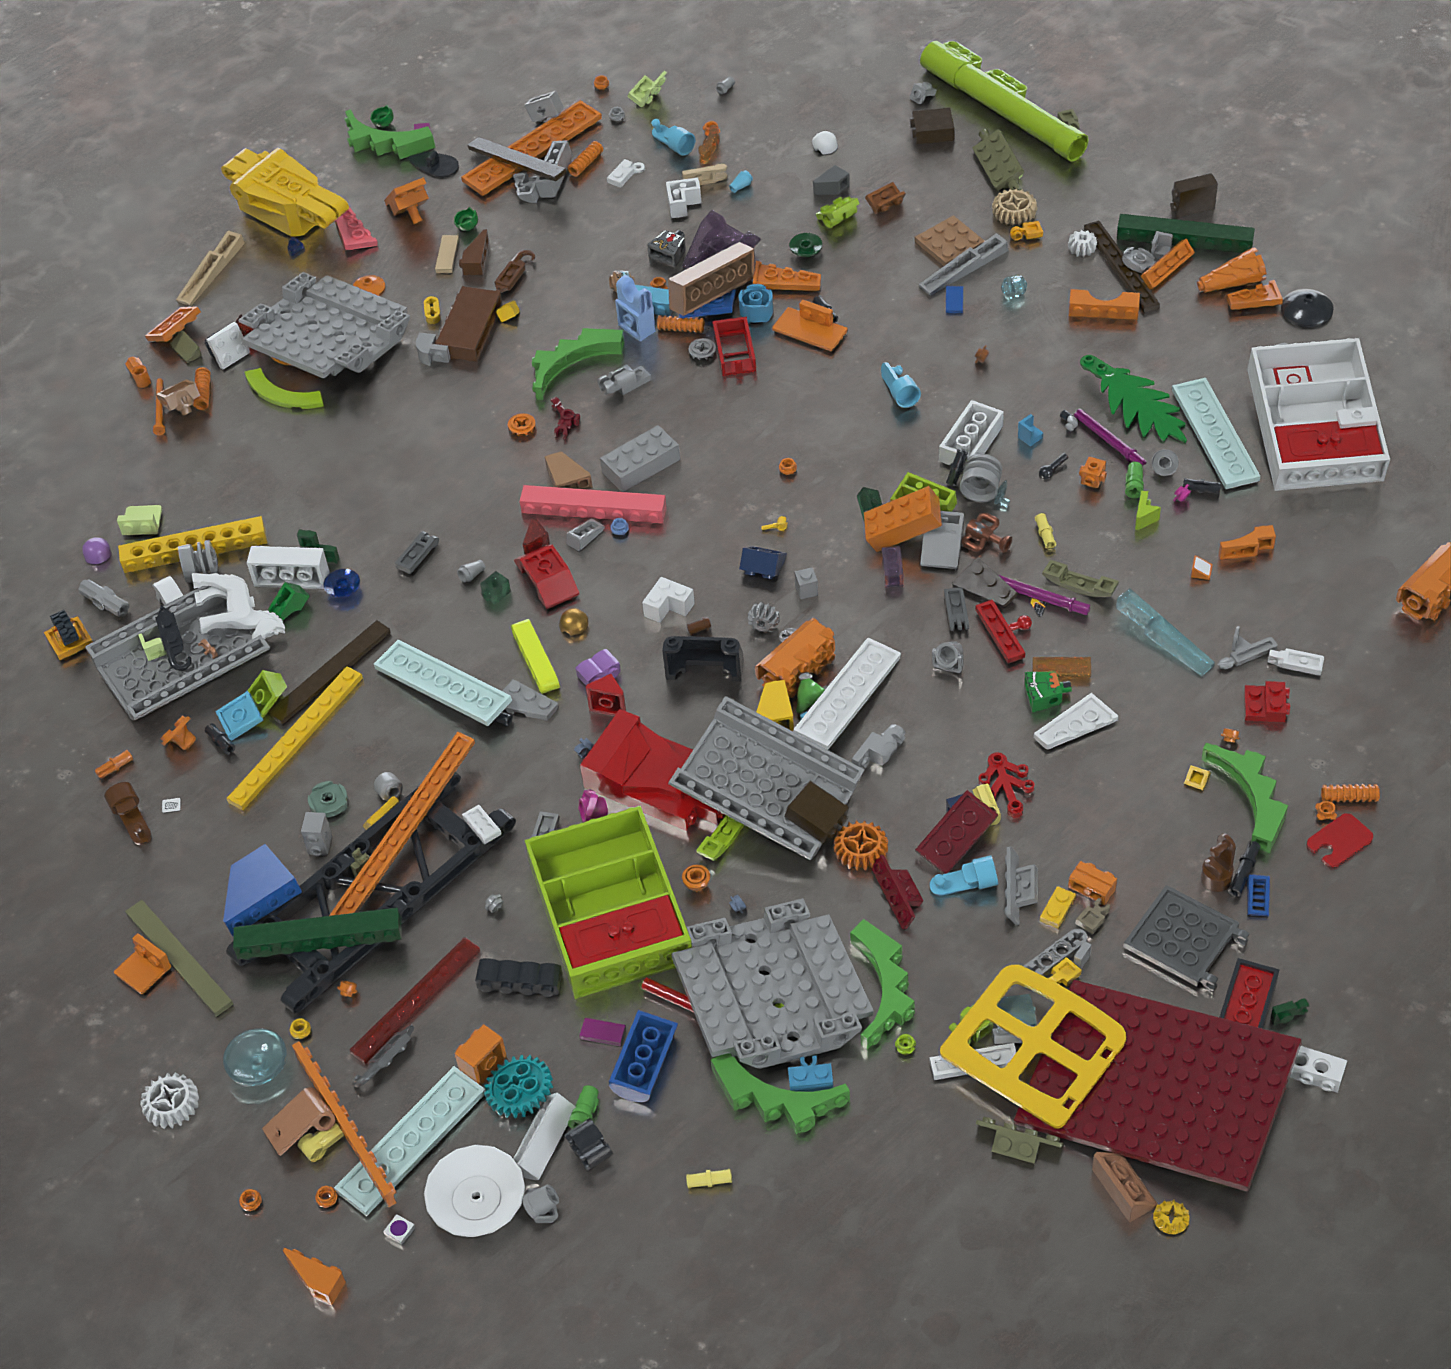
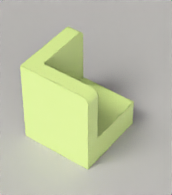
[138,633,166,661]

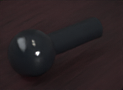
[1039,453,1068,479]

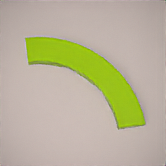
[245,368,324,409]

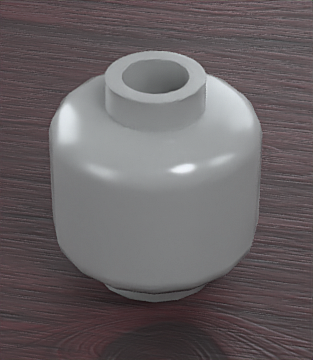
[374,772,403,801]

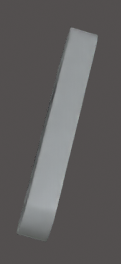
[1024,929,1087,977]

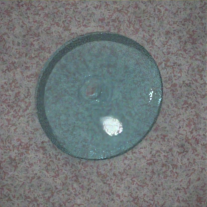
[223,1028,287,1086]

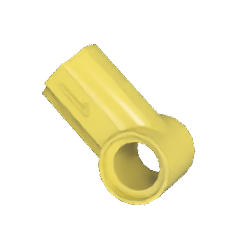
[972,784,1001,825]
[298,1122,344,1162]

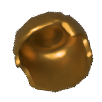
[559,608,589,636]

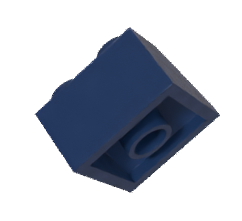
[739,546,787,579]

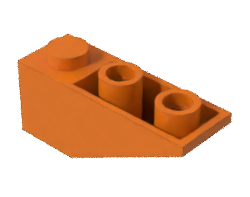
[283,1248,346,1305]

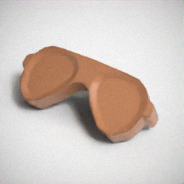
[198,639,218,659]

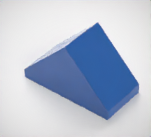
[946,286,963,313]

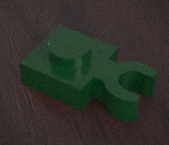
[1270,998,1309,1025]

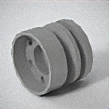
[960,454,1002,502]
[178,540,218,583]

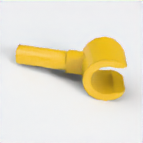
[762,516,788,531]

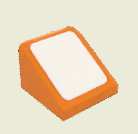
[1191,555,1213,580]

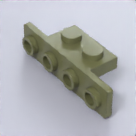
[976,1116,1064,1163]

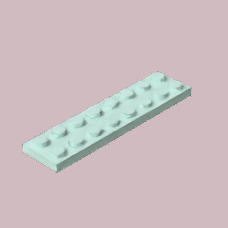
[1172,377,1260,489]
[374,640,512,726]
[334,1066,485,1216]

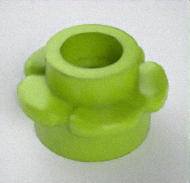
[895,1034,916,1054]

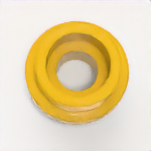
[290,1018,311,1039]

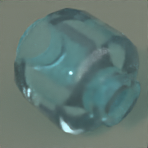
[1001,274,1027,298]

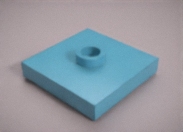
[215,691,263,741]

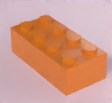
[864,486,942,552]

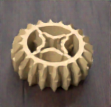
[992,188,1037,226]

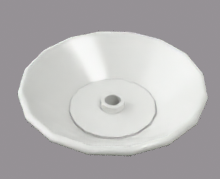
[424,1145,525,1237]

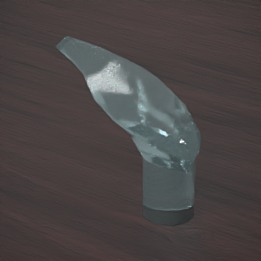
[994,480,1010,507]

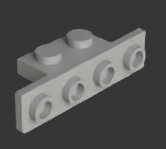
[1005,846,1038,925]

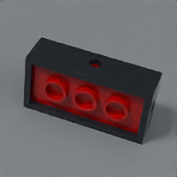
[1219,958,1280,1029]

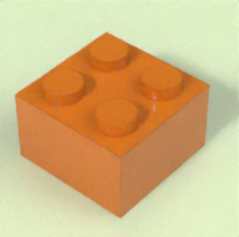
[454,1024,508,1086]

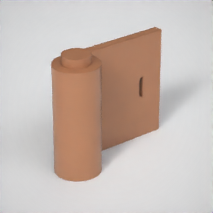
[262,1087,335,1156]

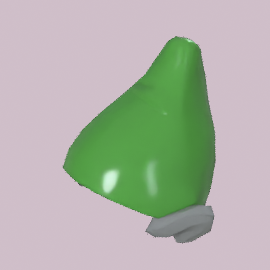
[796,672,827,714]

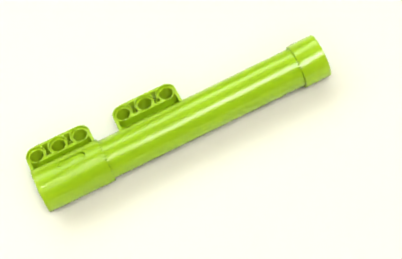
[920,41,1089,162]

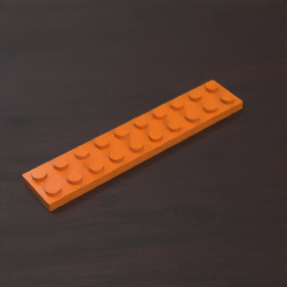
[461,100,602,196]

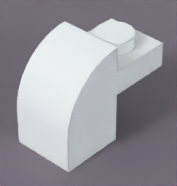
[152,576,183,606]

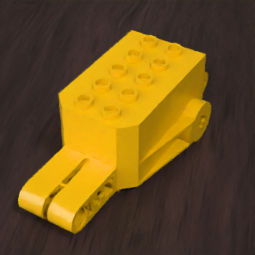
[221,148,349,237]

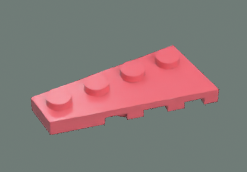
[334,207,378,250]

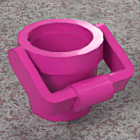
[578,789,608,823]

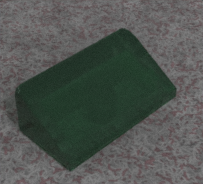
[857,487,882,521]

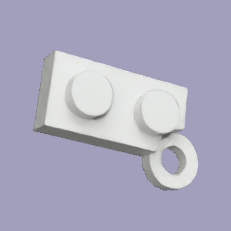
[607,159,645,188]

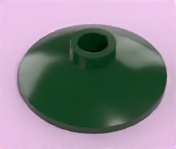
[789,233,823,257]

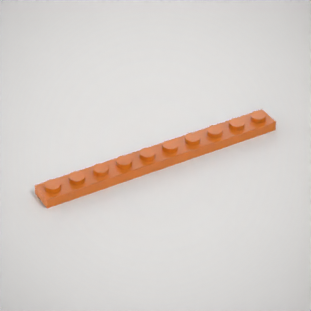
[292,1041,396,1207]

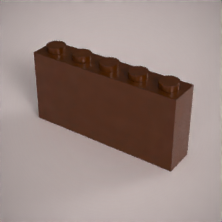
[435,286,502,362]

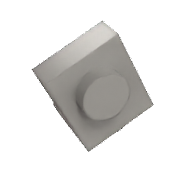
[909,82,937,104]

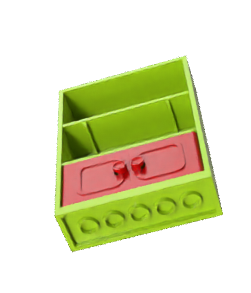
[524,806,692,999]

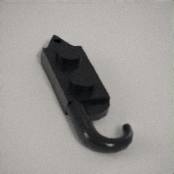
[155,605,192,671]

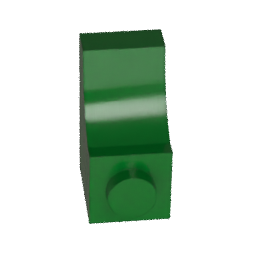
[267,582,310,621]

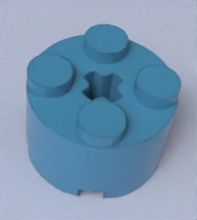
[739,284,774,323]

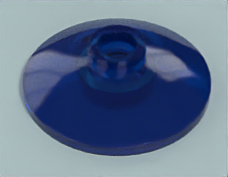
[323,569,360,598]

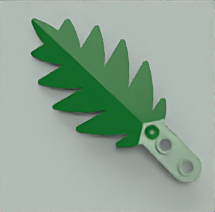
[1080,355,1187,443]

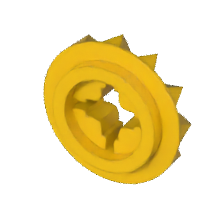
[1153,1199,1190,1234]

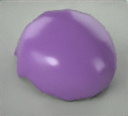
[82,537,111,564]

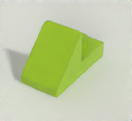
[1135,491,1161,530]

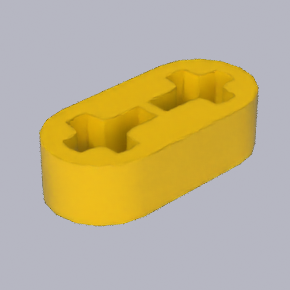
[424,296,441,324]

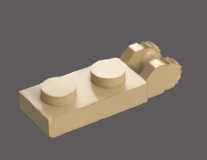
[682,164,728,185]

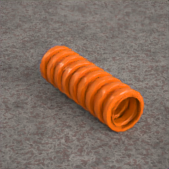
[567,141,603,177]
[656,315,705,333]
[193,367,211,410]
[1321,784,1380,803]

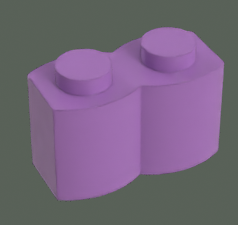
[575,649,621,686]

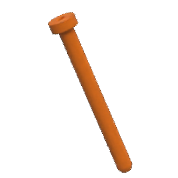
[153,378,165,435]

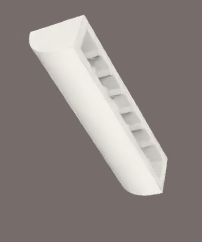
[513,1093,576,1180]

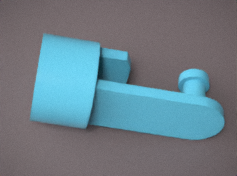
[651,119,696,156]
[881,362,921,408]
[930,855,998,896]

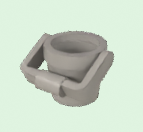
[932,641,964,673]
[522,1185,559,1223]

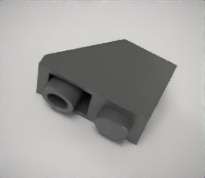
[813,165,850,195]

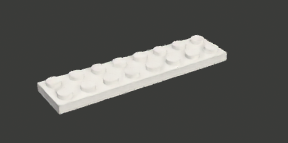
[793,638,901,750]

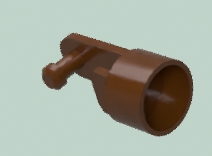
[104,782,151,845]
[1201,833,1236,892]

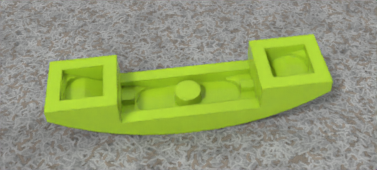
[696,815,744,861]

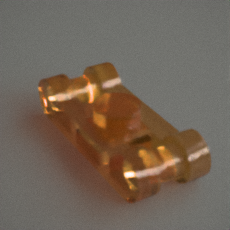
[698,125,720,164]

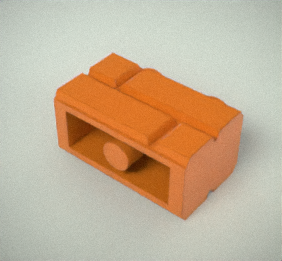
[1068,861,1117,905]

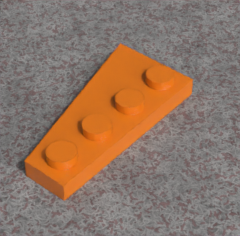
[753,261,821,291]

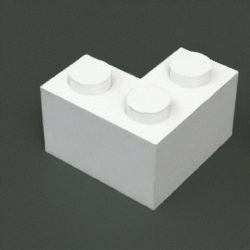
[666,178,701,218]
[642,577,695,623]

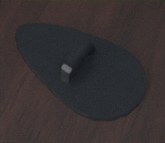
[408,151,459,178]

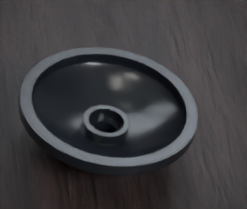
[1281,289,1334,328]

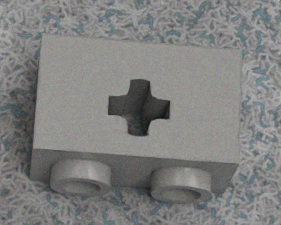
[524,91,564,122]
[301,812,332,856]

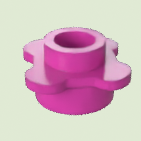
[1173,484,1191,502]

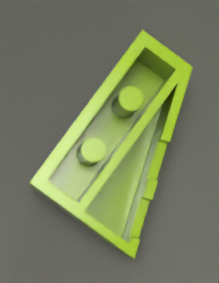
[890,472,957,512]

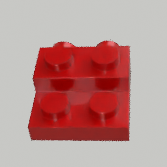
[1244,681,1290,722]

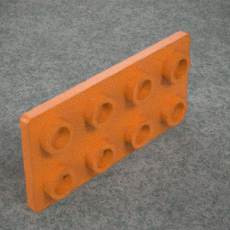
[772,299,848,351]

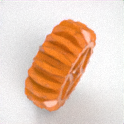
[834,820,888,871]

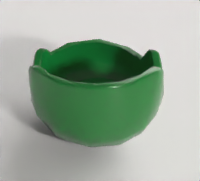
[370,105,394,128]
[454,207,479,231]

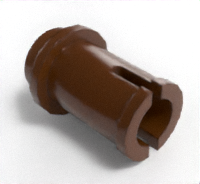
[686,616,712,636]

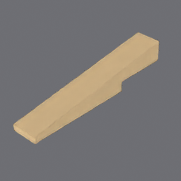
[176,231,245,306]

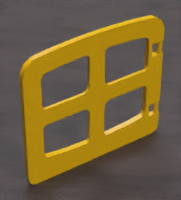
[940,965,1126,1128]

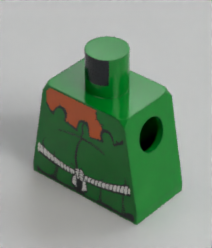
[1024,671,1072,713]

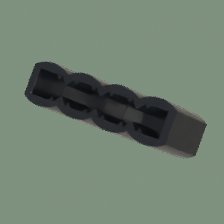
[475,958,563,997]

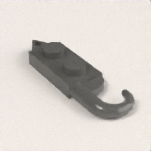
[352,1024,415,1087]

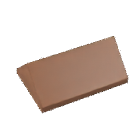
[1092,1152,1158,1223]

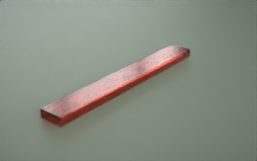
[349,937,480,1065]

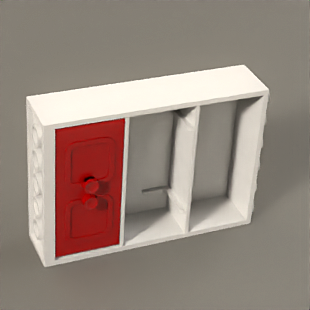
[1247,338,1390,491]

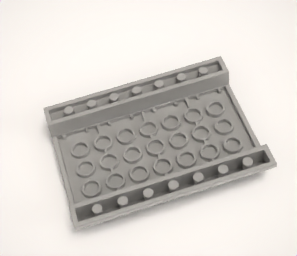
[85,586,270,720]
[668,696,864,860]

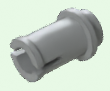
[716,76,735,94]

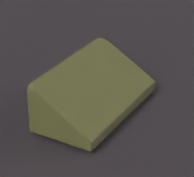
[170,330,202,364]

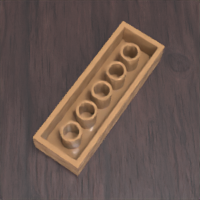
[668,242,754,316]

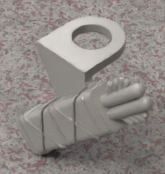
[1217,626,1278,669]

